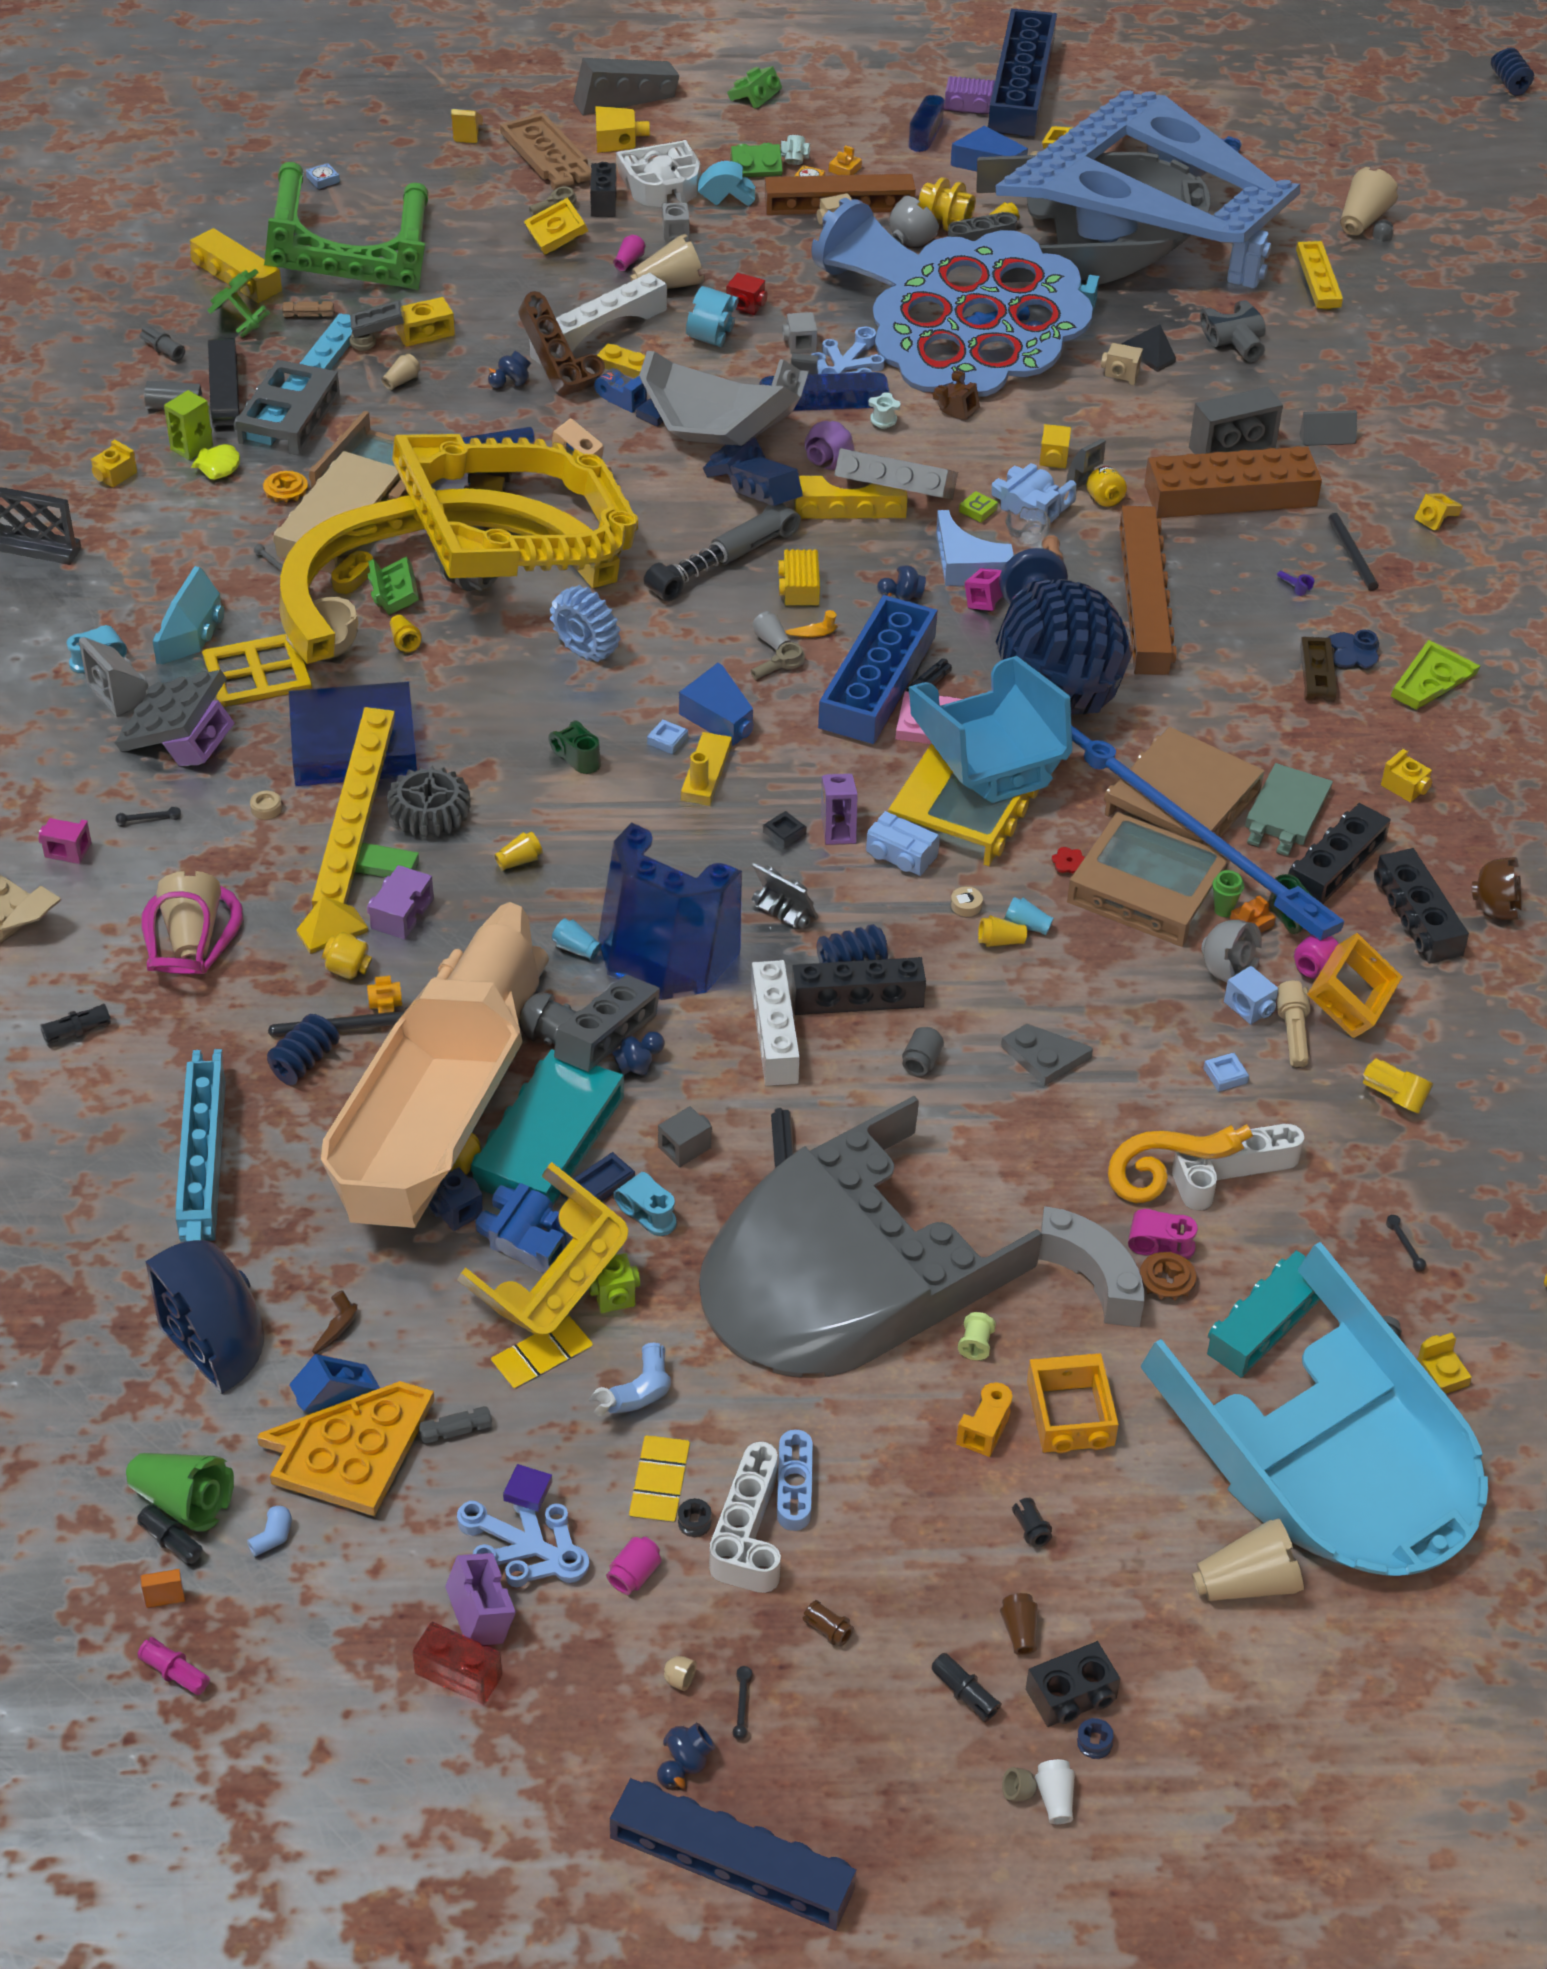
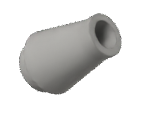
[752,611,791,650]

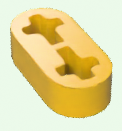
[331,551,373,594]

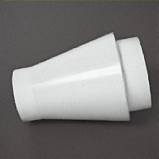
[1035,1759,1075,1824]

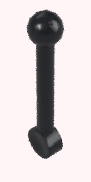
[115,807,181,825]
[1386,1215,1427,1271]
[732,1666,752,1740]

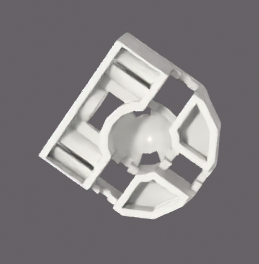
[616,140,701,207]

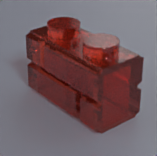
[412,1621,503,1705]

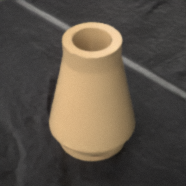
[381,354,421,390]

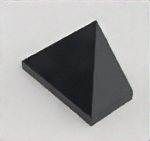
[1121,324,1176,372]

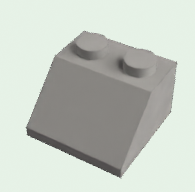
[79,637,148,717]

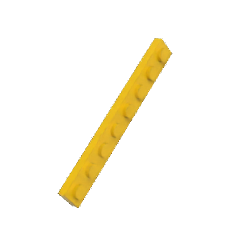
[312,707,395,908]

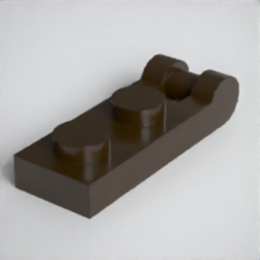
[1300,637,1337,701]

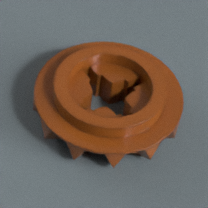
[1140,1252,1196,1301]

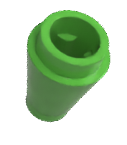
[1212,870,1244,917]

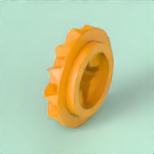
[263,471,308,503]

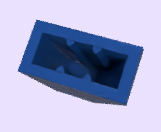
[950,126,1028,172]
[679,663,754,746]

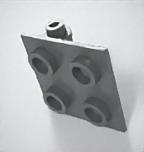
[752,863,819,929]

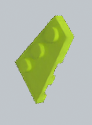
[1391,640,1480,710]

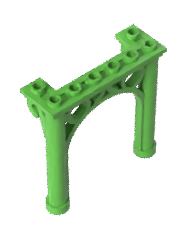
[264,162,429,290]

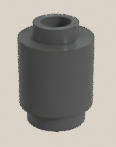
[902,1027,944,1076]

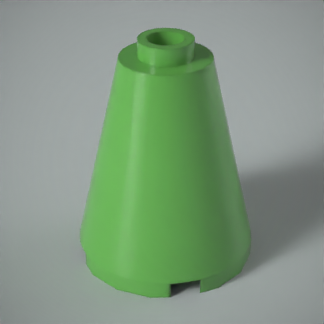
[126,1453,234,1531]

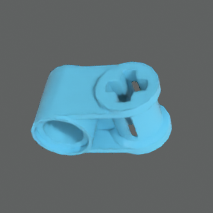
[67,625,127,673]
[614,1172,677,1236]

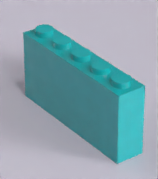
[470,1049,624,1205]

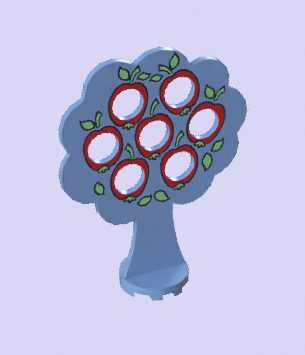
[811,198,1093,397]

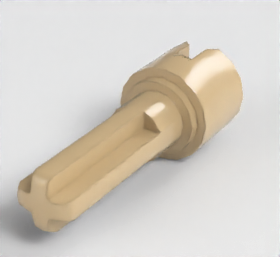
[1277,980,1311,1067]

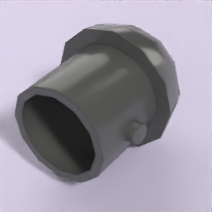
[519,993,577,1045]

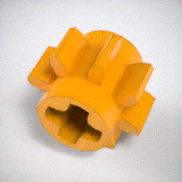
[367,975,402,1013]

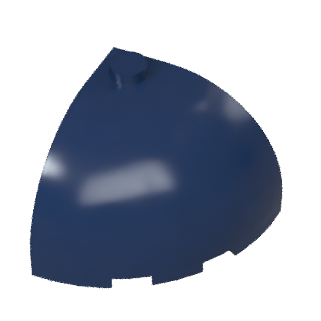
[145,1240,264,1394]

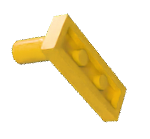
[681,732,732,806]

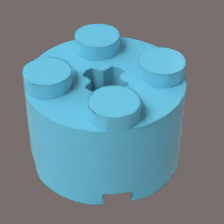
[686,286,738,348]

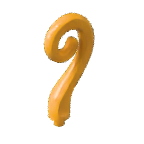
[1108,1124,1253,1203]

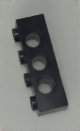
[1288,803,1391,904]
[1374,848,1469,964]
[791,957,926,1015]

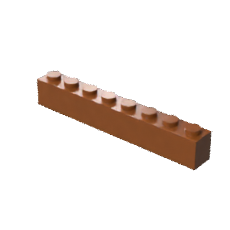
[1119,506,1177,675]

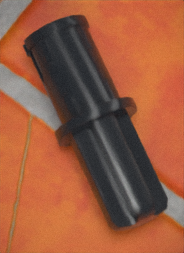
[137,1504,203,1564]
[932,1653,1002,1722]

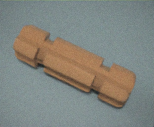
[282,301,334,318]

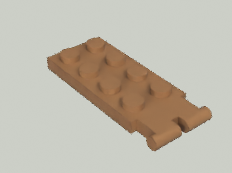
[500,113,591,190]

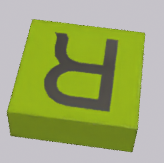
[959,491,998,523]

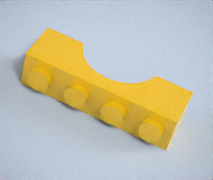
[794,476,907,519]

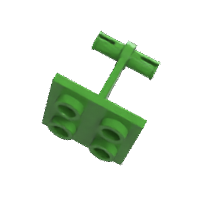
[207,269,270,338]

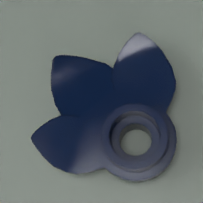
[1327,629,1380,669]

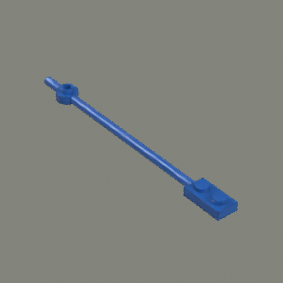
[1071,725,1345,941]

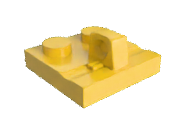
[524,197,588,255]

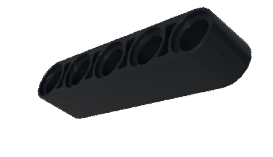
[208,338,240,427]

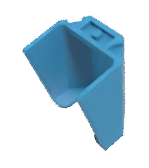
[909,656,1072,803]

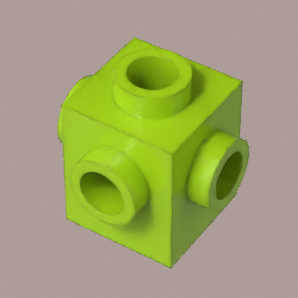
[589,1253,640,1313]

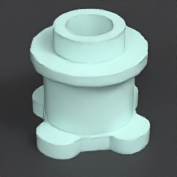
[869,393,901,429]

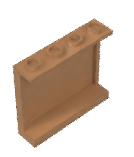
[1104,726,1264,848]

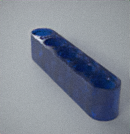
[759,372,890,411]

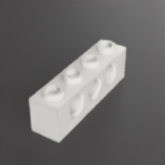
[751,960,799,1086]

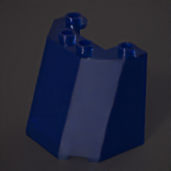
[598,822,742,1000]

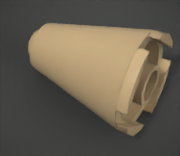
[1340,167,1399,235]
[630,234,704,289]
[156,871,221,961]
[1192,1518,1304,1601]

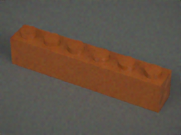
[764,174,916,215]

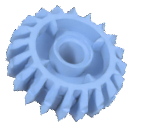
[550,585,621,662]

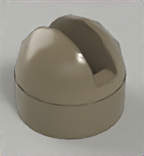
[1002,1767,1037,1801]

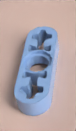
[777,1430,813,1531]

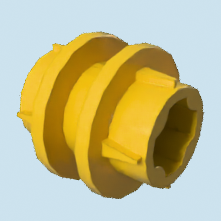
[917,177,976,232]

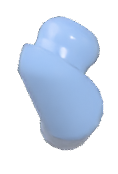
[247,1505,292,1557]

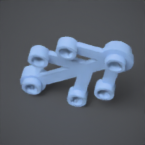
[811,326,885,391]
[457,1501,589,1587]

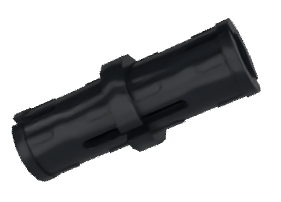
[40,1004,111,1045]

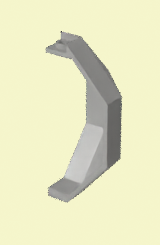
[639,351,809,446]

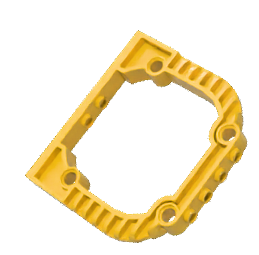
[392,434,638,578]

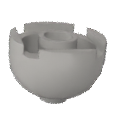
[889,196,939,247]
[1201,920,1262,982]

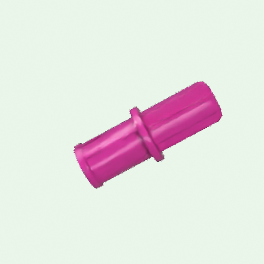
[138,1637,210,1695]

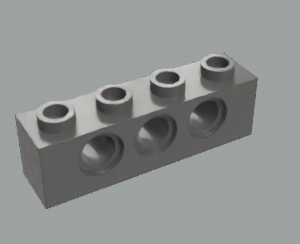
[553,974,660,1072]

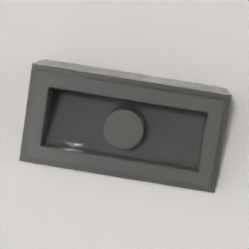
[1300,410,1357,446]

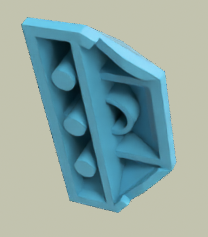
[152,566,225,665]

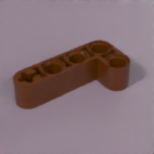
[518,291,605,395]

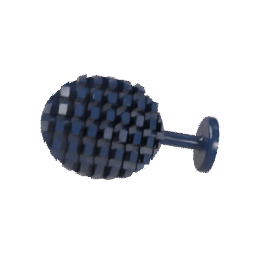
[995,548,1133,715]

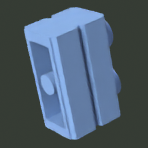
[1227,230,1271,288]
[866,811,940,876]

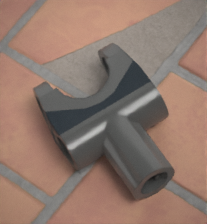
[1200,300,1266,362]

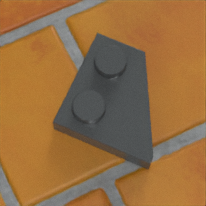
[1001,1023,1093,1086]

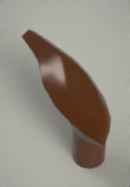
[312,1290,358,1354]

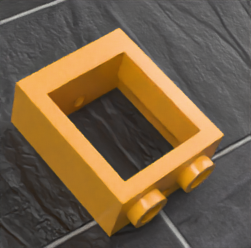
[1307,933,1403,1038]
[1027,1353,1119,1453]

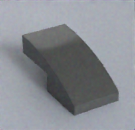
[1066,439,1106,488]

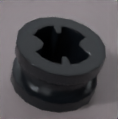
[678,1498,712,1538]

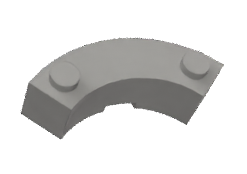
[1038,1206,1144,1327]

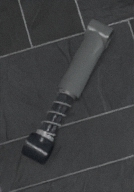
[644,503,801,602]

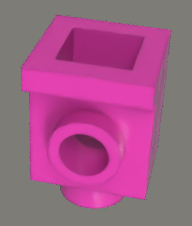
[964,568,1003,611]
[38,818,92,864]

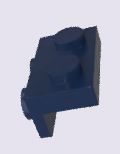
[703,437,765,478]

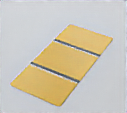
[491,1316,593,1388]
[629,1435,690,1522]

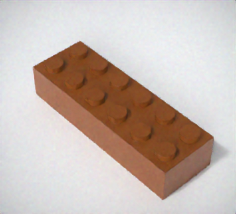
[1144,446,1322,518]

